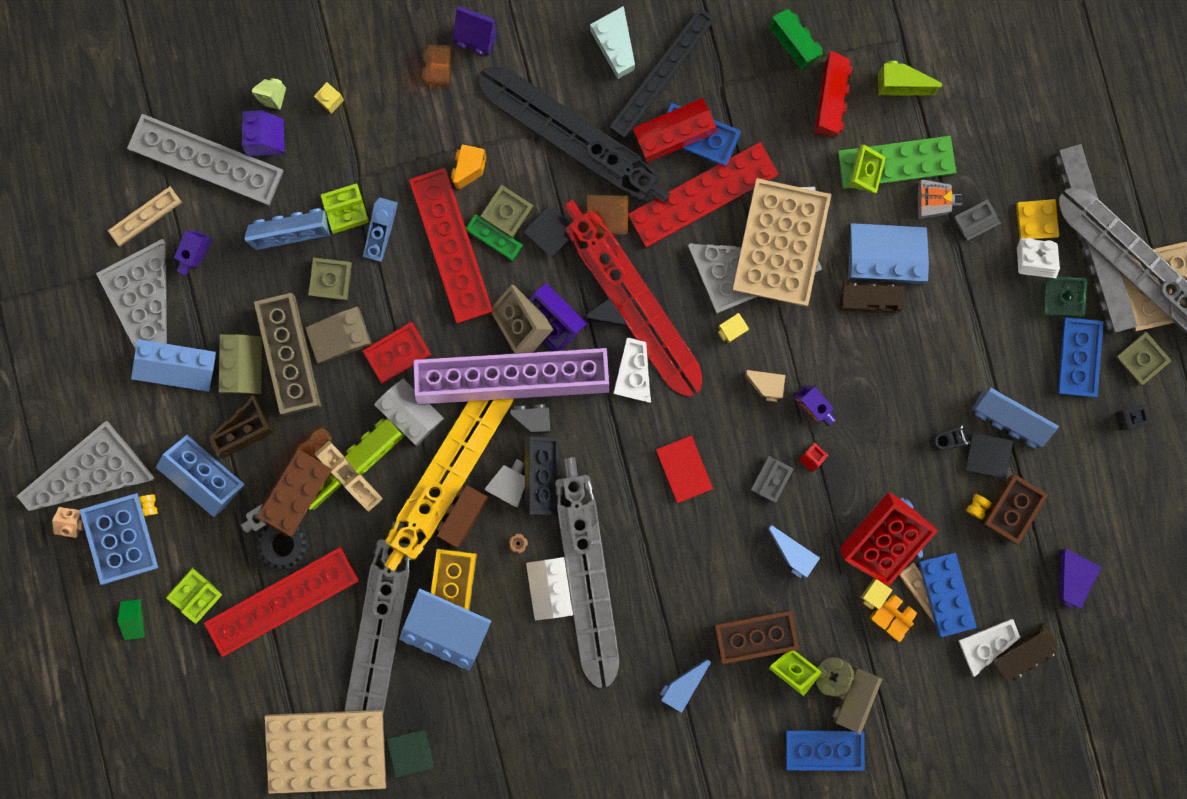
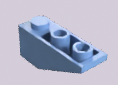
[363,198,398,262]

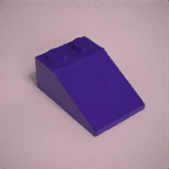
[452,6,497,56]

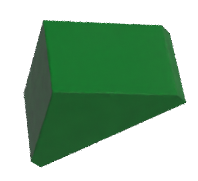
[118,599,145,640]

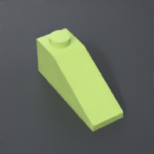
[252,78,286,110]

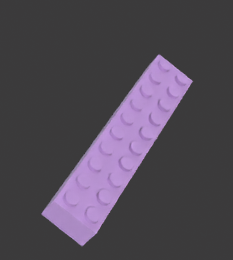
[414,348,609,404]

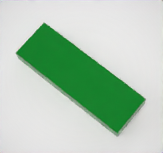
[466,214,523,261]

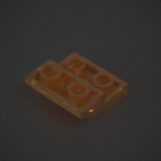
[586,195,628,234]

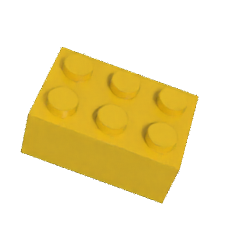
[431,549,477,610]

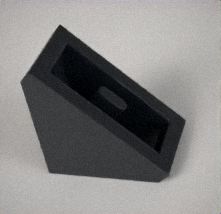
[587,299,625,326]
[1115,405,1149,431]

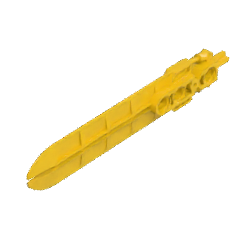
[384,398,514,571]

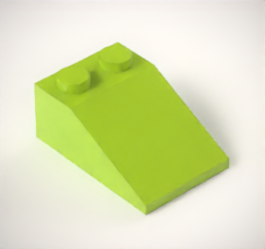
[878,61,942,96]

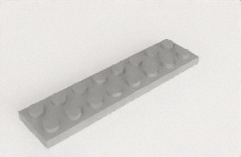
[127,114,284,205]

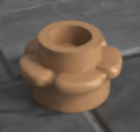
[509,534,528,553]

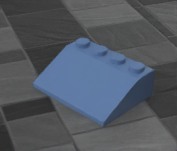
[245,208,331,250]
[848,223,929,284]
[80,493,158,585]
[399,589,491,671]

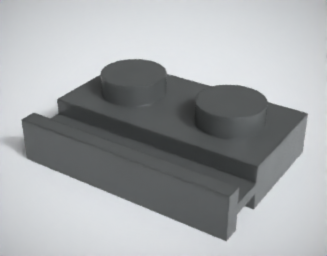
[953,199,1001,242]
[751,456,793,503]

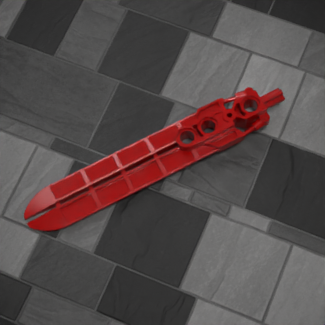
[564,200,702,396]

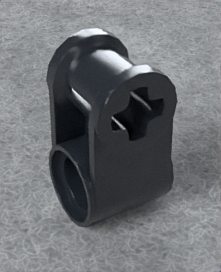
[931,425,970,451]

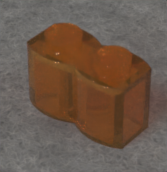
[422,45,452,86]
[294,425,332,458]

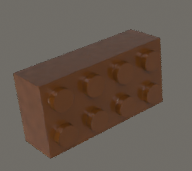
[255,449,332,538]
[714,610,799,664]

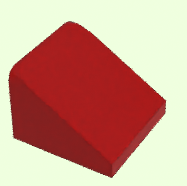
[799,443,828,472]

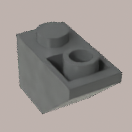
[510,404,551,433]

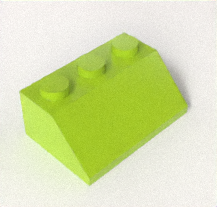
[345,418,405,475]

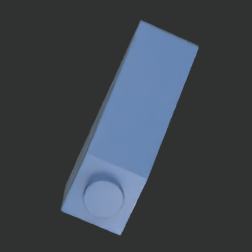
[660,659,711,713]

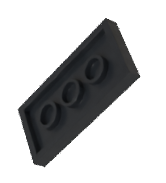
[525,436,559,515]

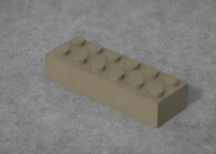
[254,293,321,415]

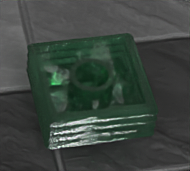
[1044,276,1087,317]

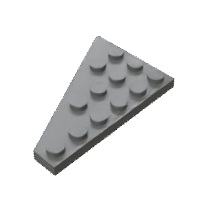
[96,239,167,350]
[688,243,822,314]
[17,421,155,511]

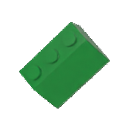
[769,9,823,71]

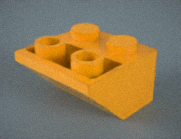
[451,145,486,190]

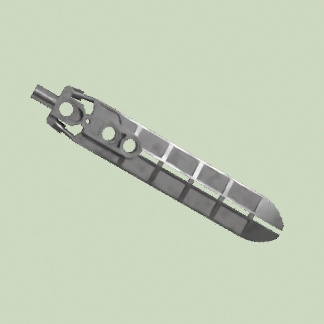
[1059,188,1187,332]
[555,457,619,688]
[345,522,411,714]

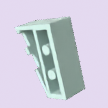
[590,6,635,79]

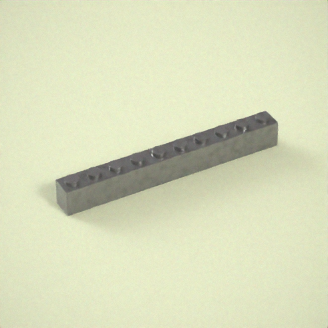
[1054,144,1137,334]

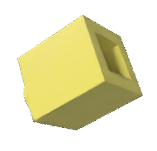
[314,82,344,114]
[718,313,749,343]
[860,578,892,610]

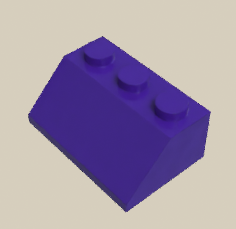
[529,283,587,351]

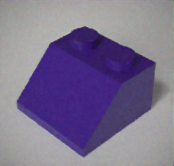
[242,110,284,156]

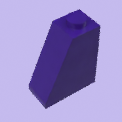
[1059,549,1101,610]

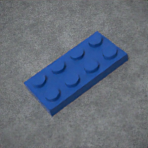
[667,103,742,167]
[1057,317,1104,398]
[918,553,977,637]
[786,730,865,771]

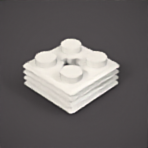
[1017,238,1060,278]

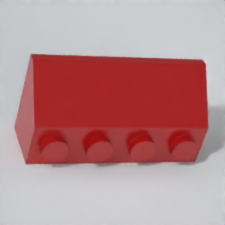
[814,51,852,138]
[633,98,718,163]

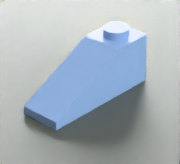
[768,525,820,578]

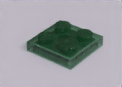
[387,729,434,777]

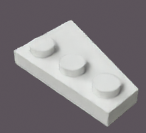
[613,338,651,403]
[958,619,1020,677]

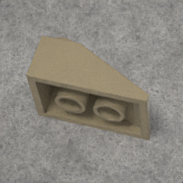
[492,285,553,354]
[305,307,372,364]

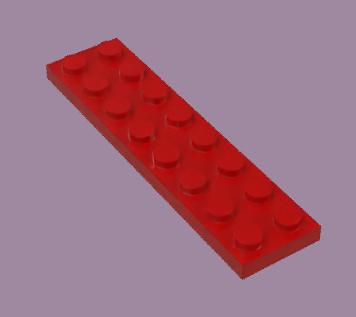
[628,142,779,248]
[409,168,493,324]
[204,547,359,657]

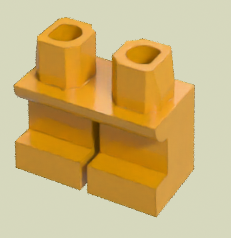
[869,595,917,642]

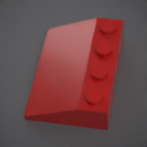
[840,492,938,586]

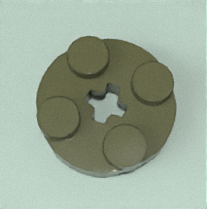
[816,657,854,697]

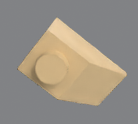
[745,370,785,402]

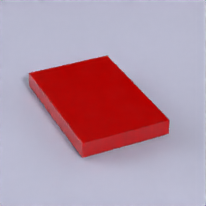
[363,322,431,384]
[656,436,713,503]

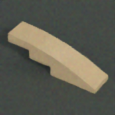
[315,441,383,512]

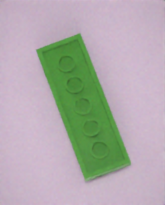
[837,136,956,189]

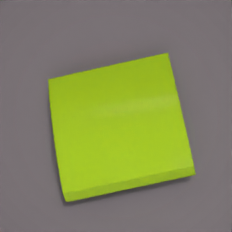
[321,183,369,234]
[166,567,222,624]

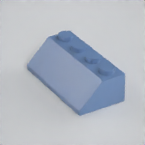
[131,339,216,392]
[971,388,1059,449]
[156,435,245,517]

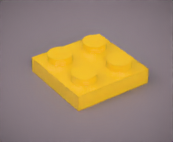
[1016,199,1059,240]

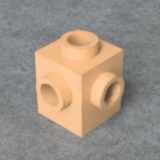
[52,507,84,538]

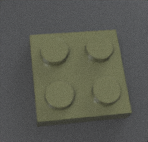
[481,185,534,238]
[308,258,352,301]
[1116,332,1171,386]

